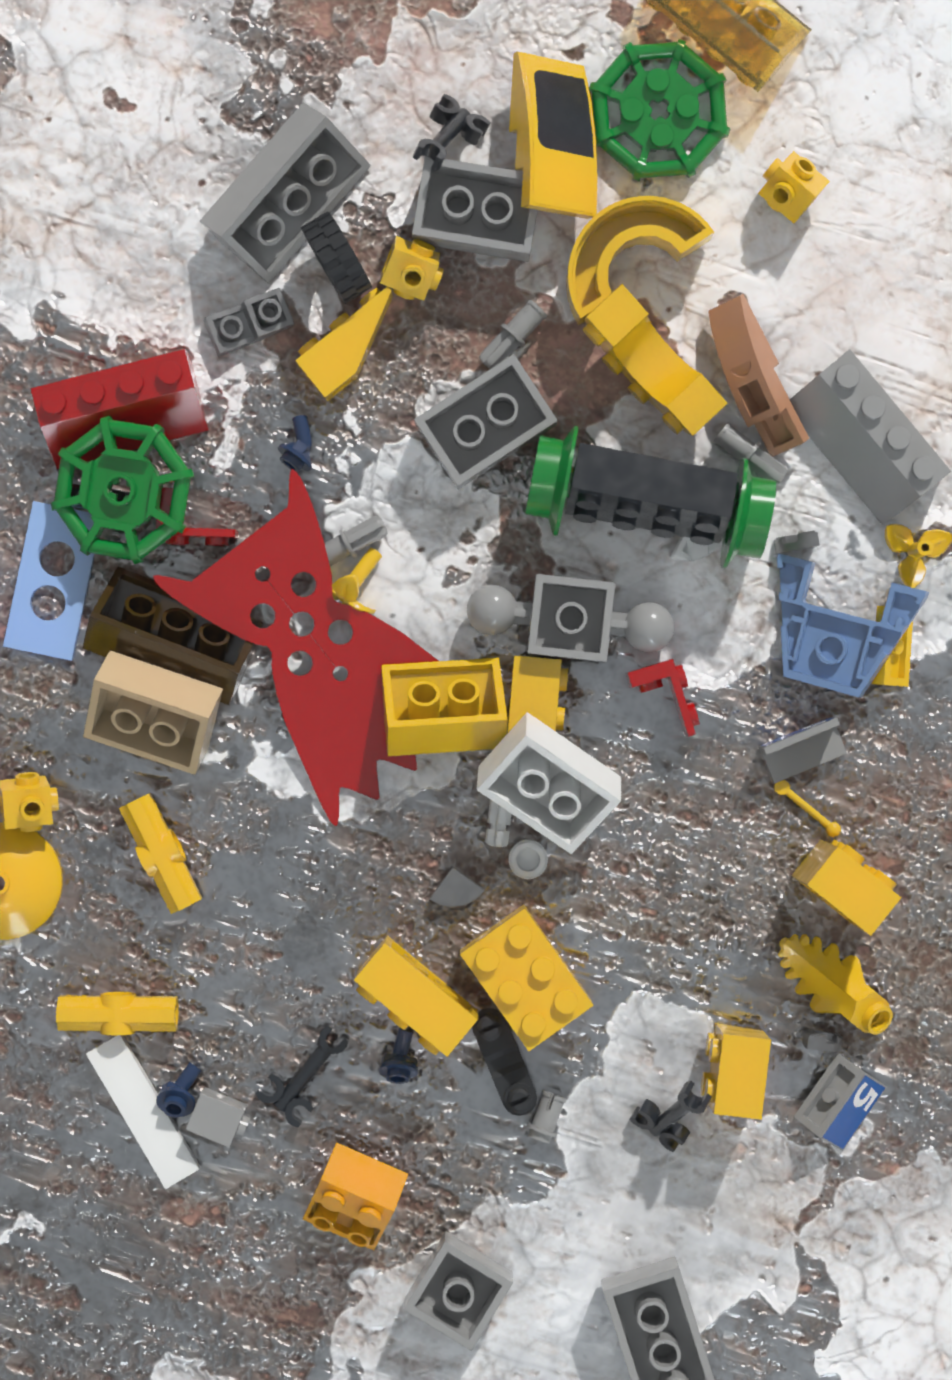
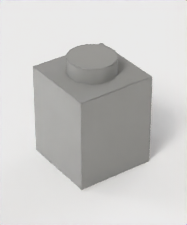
[186,1087,251,1148]

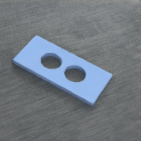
[3,501,95,661]

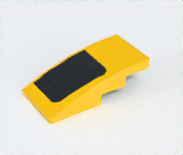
[509,52,598,219]

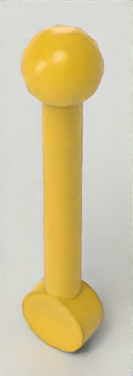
[774,780,841,837]

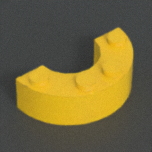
[566,196,714,326]
[583,284,728,436]

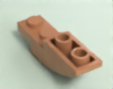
[708,294,809,457]

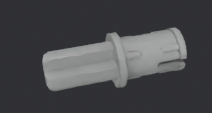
[479,300,547,369]
[713,422,788,486]
[324,516,388,566]

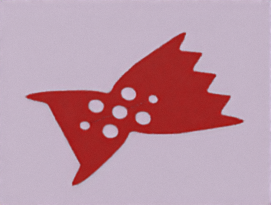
[153,469,439,826]

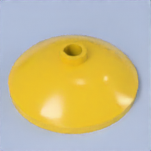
[0,822,63,940]

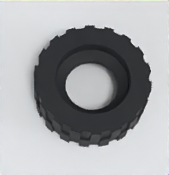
[301,211,372,304]

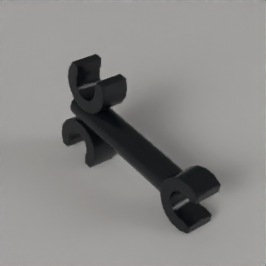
[413,94,491,171]
[255,1024,349,1128]
[629,1081,712,1152]

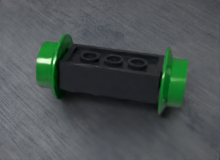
[525,426,776,569]

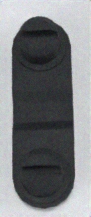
[472,1008,537,1116]

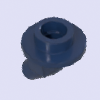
[278,415,312,473]
[379,1027,418,1084]
[156,1062,202,1118]

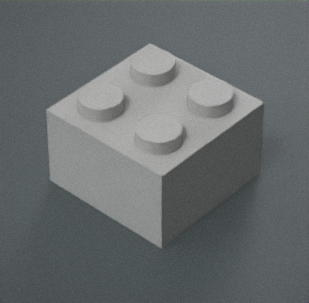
[403,1231,513,1351]

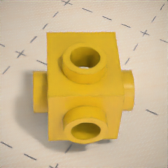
[758,151,830,224]
[380,236,444,301]
[0,772,59,832]

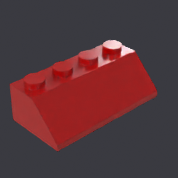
[30,349,209,470]

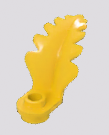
[778,934,893,1035]

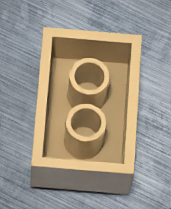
[83,651,223,775]

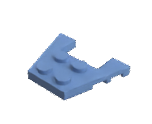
[777,553,929,697]

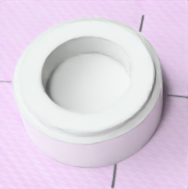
[508,839,548,879]

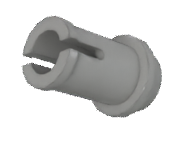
[527,1090,566,1144]

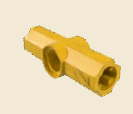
[119,793,202,914]
[56,992,179,1036]

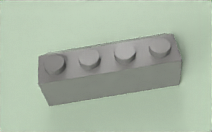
[200,102,371,284]
[790,349,951,525]

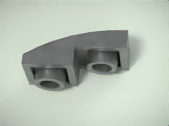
[203,288,294,357]

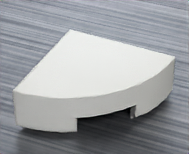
[670,536,723,561]

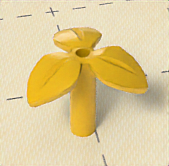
[885,524,952,588]
[332,547,382,614]

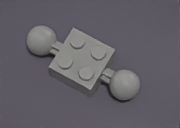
[467,574,674,662]

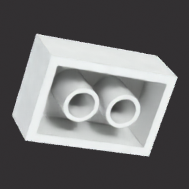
[477,712,621,854]

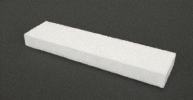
[86,1035,201,1189]

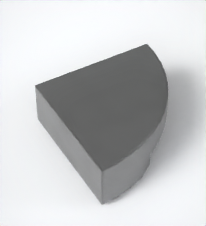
[774,530,820,554]
[430,867,484,907]
[802,1029,843,1052]

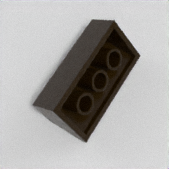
[82,566,264,706]

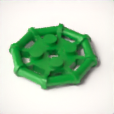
[589,39,731,182]
[50,416,194,564]

